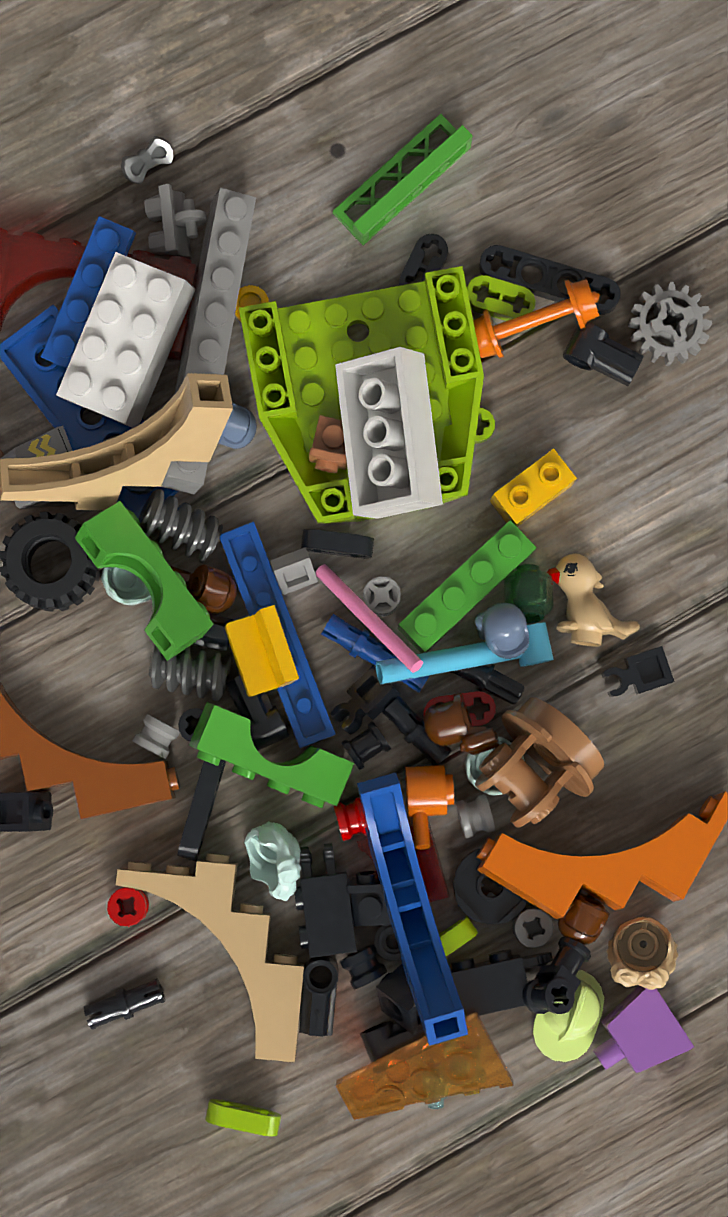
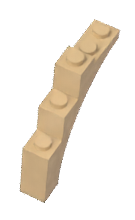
[0,373,233,510]
[116,853,305,1062]

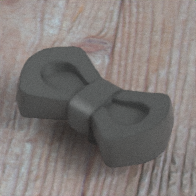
[121,136,173,184]

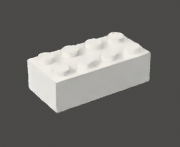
[56,252,196,428]
[335,347,443,519]

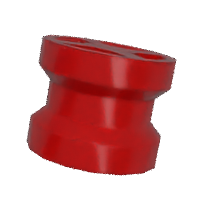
[334,797,367,841]
[107,887,149,927]

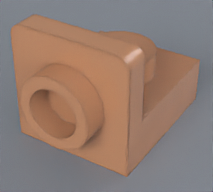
[309,415,347,473]

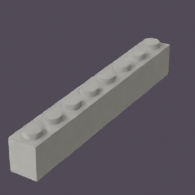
[161,187,256,494]

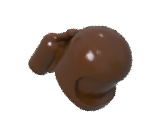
[169,564,237,613]
[424,693,500,755]
[558,889,610,946]

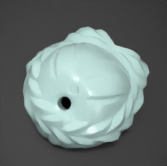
[244,821,301,901]

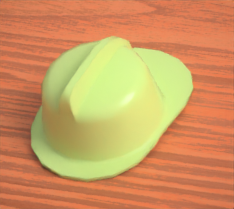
[533,970,604,1062]

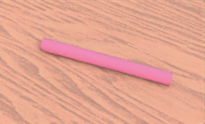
[315,564,423,673]

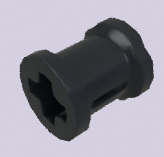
[178,708,203,741]
[341,721,391,770]

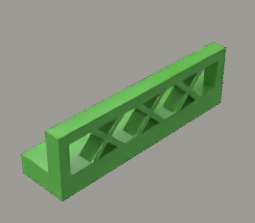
[333,114,473,246]

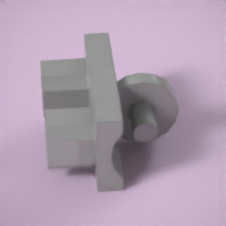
[144,184,207,260]

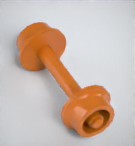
[473,279,600,359]

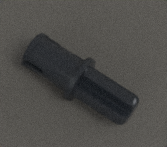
[450,664,524,705]

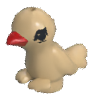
[544,553,640,647]

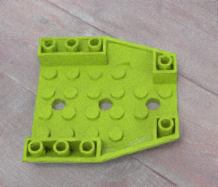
[239,266,484,524]

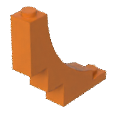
[477,791,728,919]

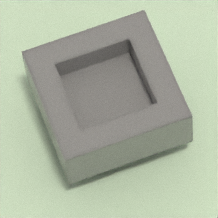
[270,547,318,595]

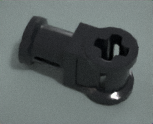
[523,937,591,1014]

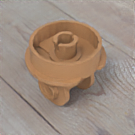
[475,697,605,828]

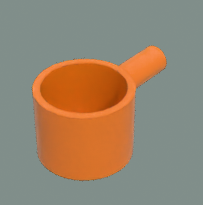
[405,765,454,850]

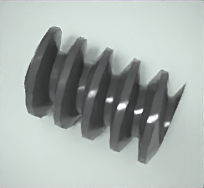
[138,489,223,563]
[149,645,232,702]

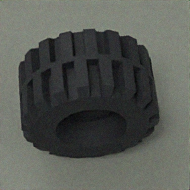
[0,512,101,612]

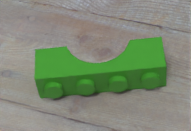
[75,501,214,661]
[397,520,537,653]
[189,702,354,808]

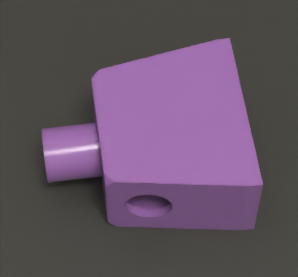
[593,985,694,1073]

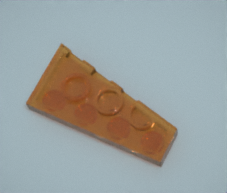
[336,1012,514,1120]

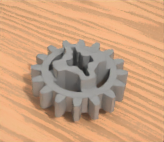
[628,282,712,366]

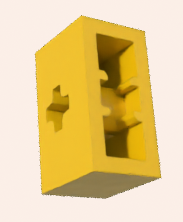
[490,448,577,527]

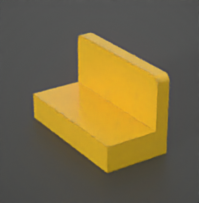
[225,605,299,697]

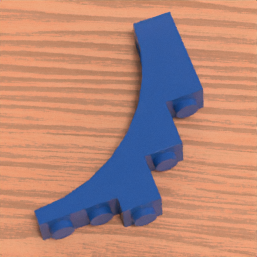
[357,773,468,1046]

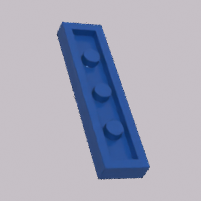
[41,216,136,368]

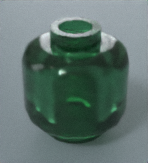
[504,564,554,623]

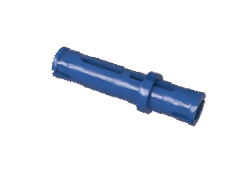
[321,613,430,693]

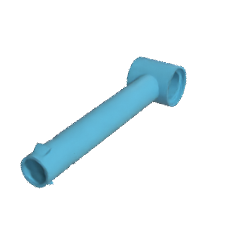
[376,622,554,684]

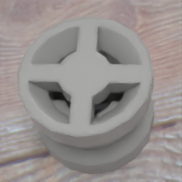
[363,576,401,617]
[132,714,180,759]
[455,794,495,839]

